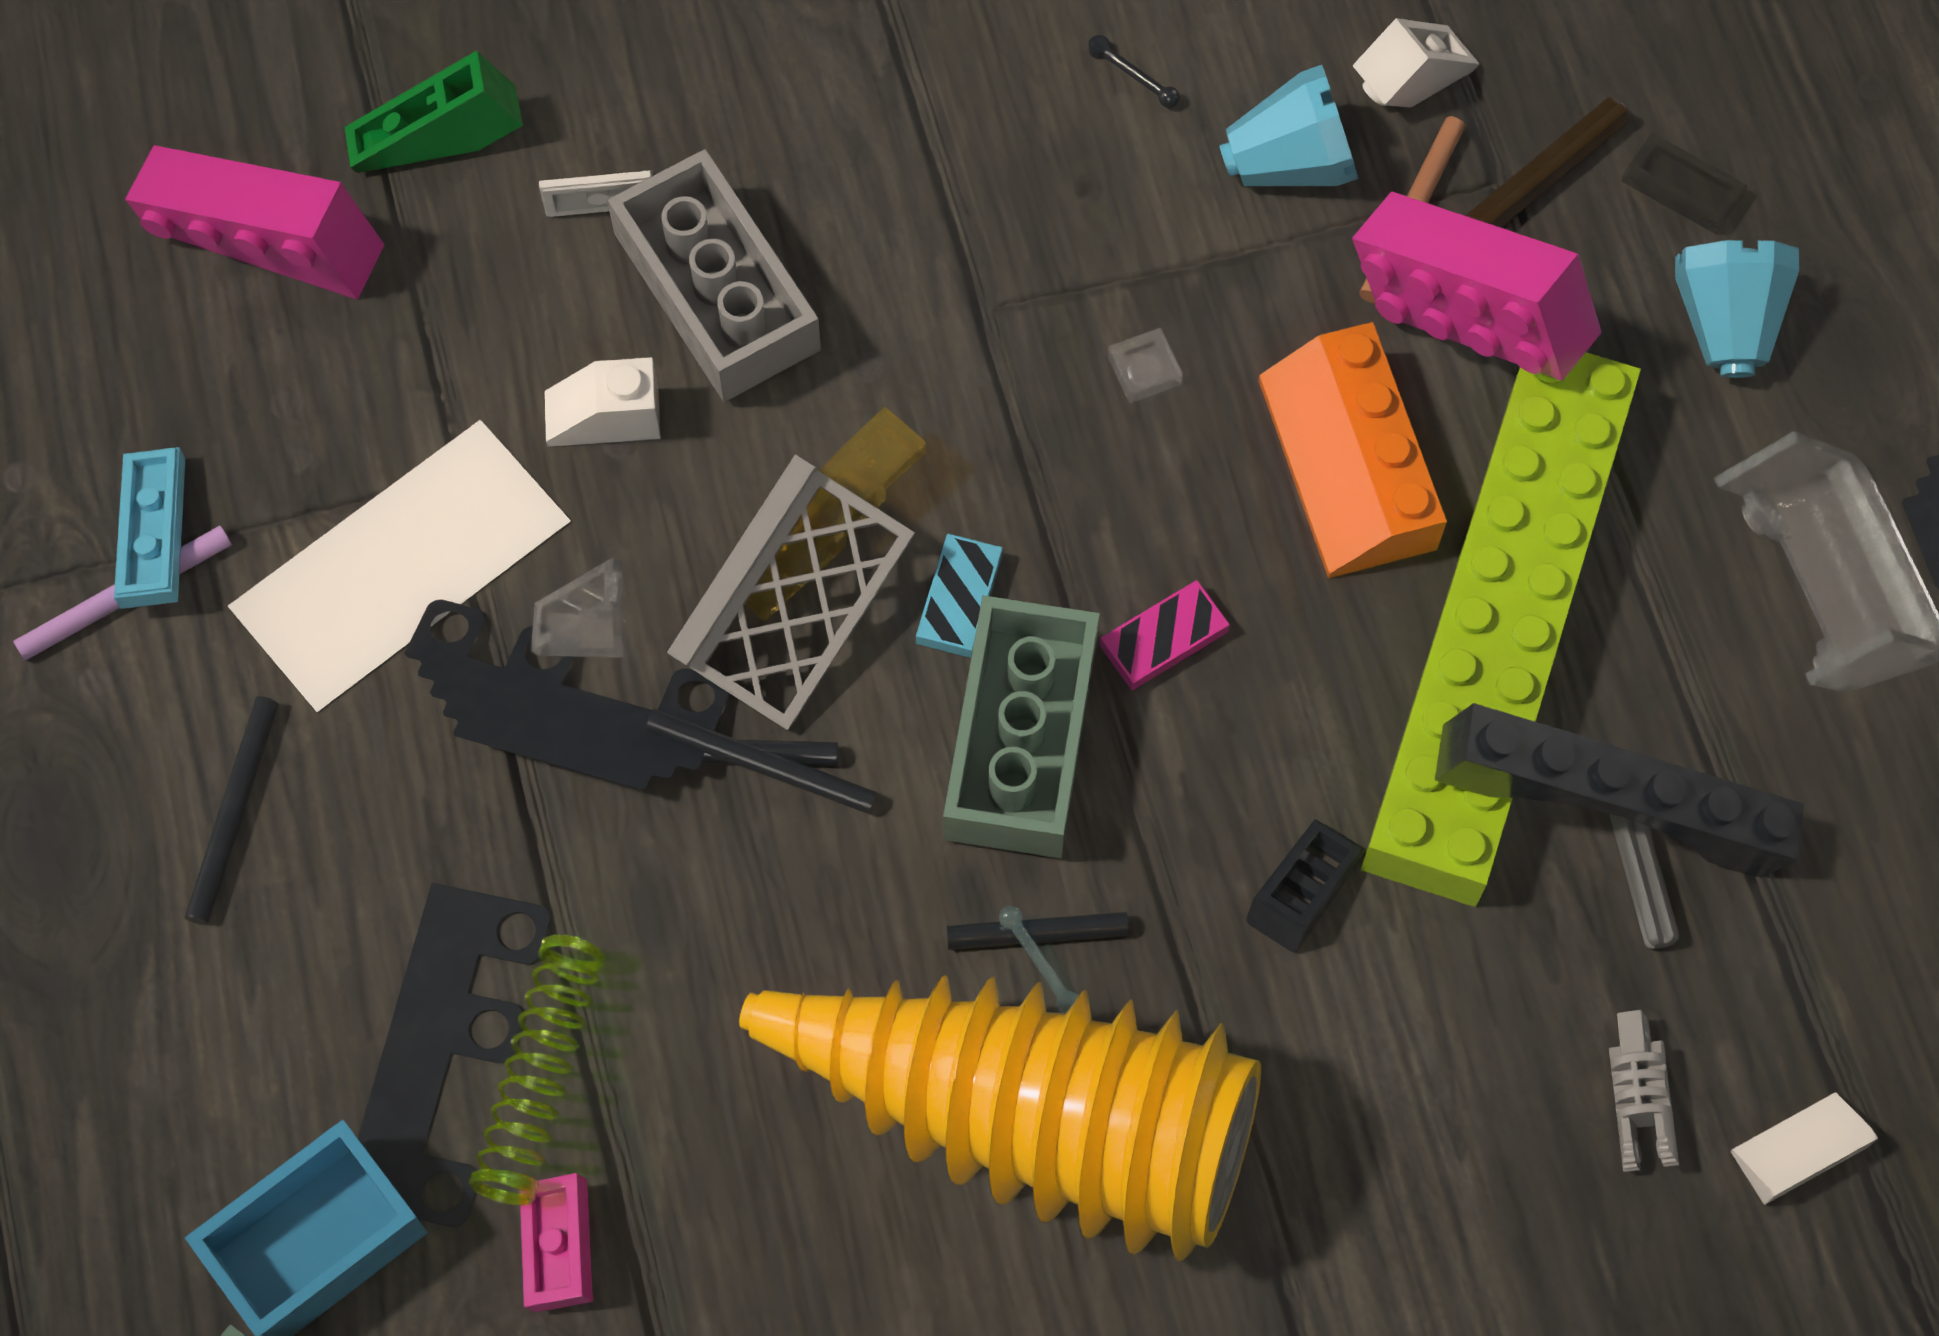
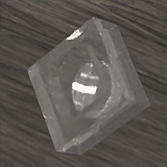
[1108,328,1183,403]

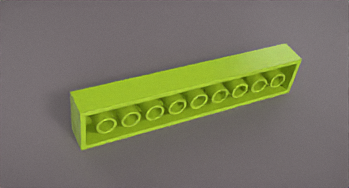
[1361,352,1641,907]

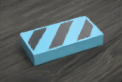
[916,534,1003,658]

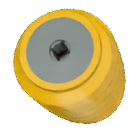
[739,975,1261,1261]

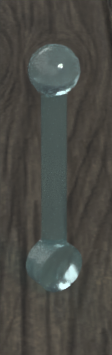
[999,906,1079,1014]

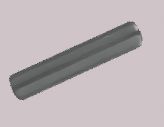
[1609,814,1679,949]

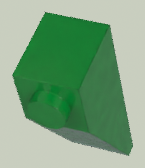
[345,51,523,173]

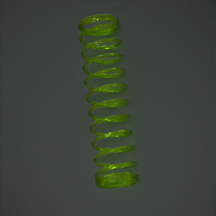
[468,935,606,1205]

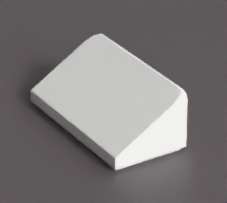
[539,170,653,217]
[1730,1092,1878,1205]

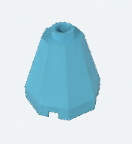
[1219,65,1359,186]
[1675,240,1799,378]

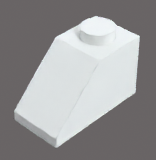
[1353,18,1479,108]
[545,357,661,447]

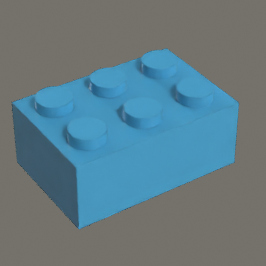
[185,1120,428,1336]

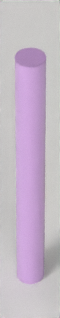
[13,526,232,661]

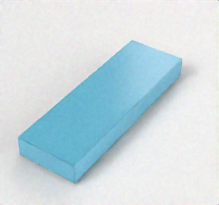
[114,447,185,609]

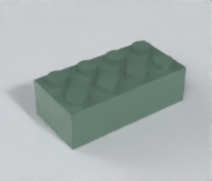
[943,595,1100,859]

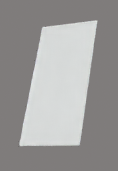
[228,420,571,712]

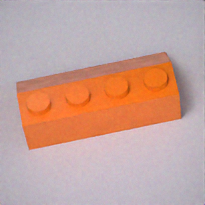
[1259,322,1447,578]

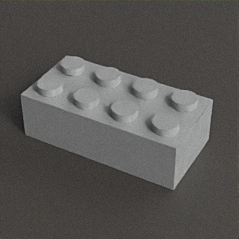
[607,149,821,402]

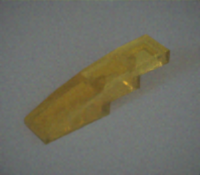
[745,407,926,622]

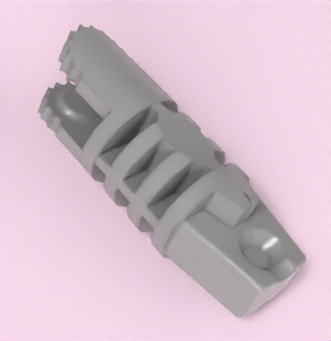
[1609,1010,1679,1172]

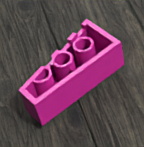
[125,145,385,300]

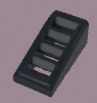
[1246,819,1365,952]

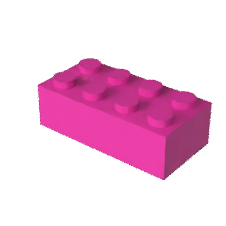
[1352,191,1601,381]

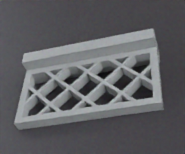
[667,454,915,731]

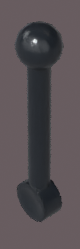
[1088,35,1180,108]

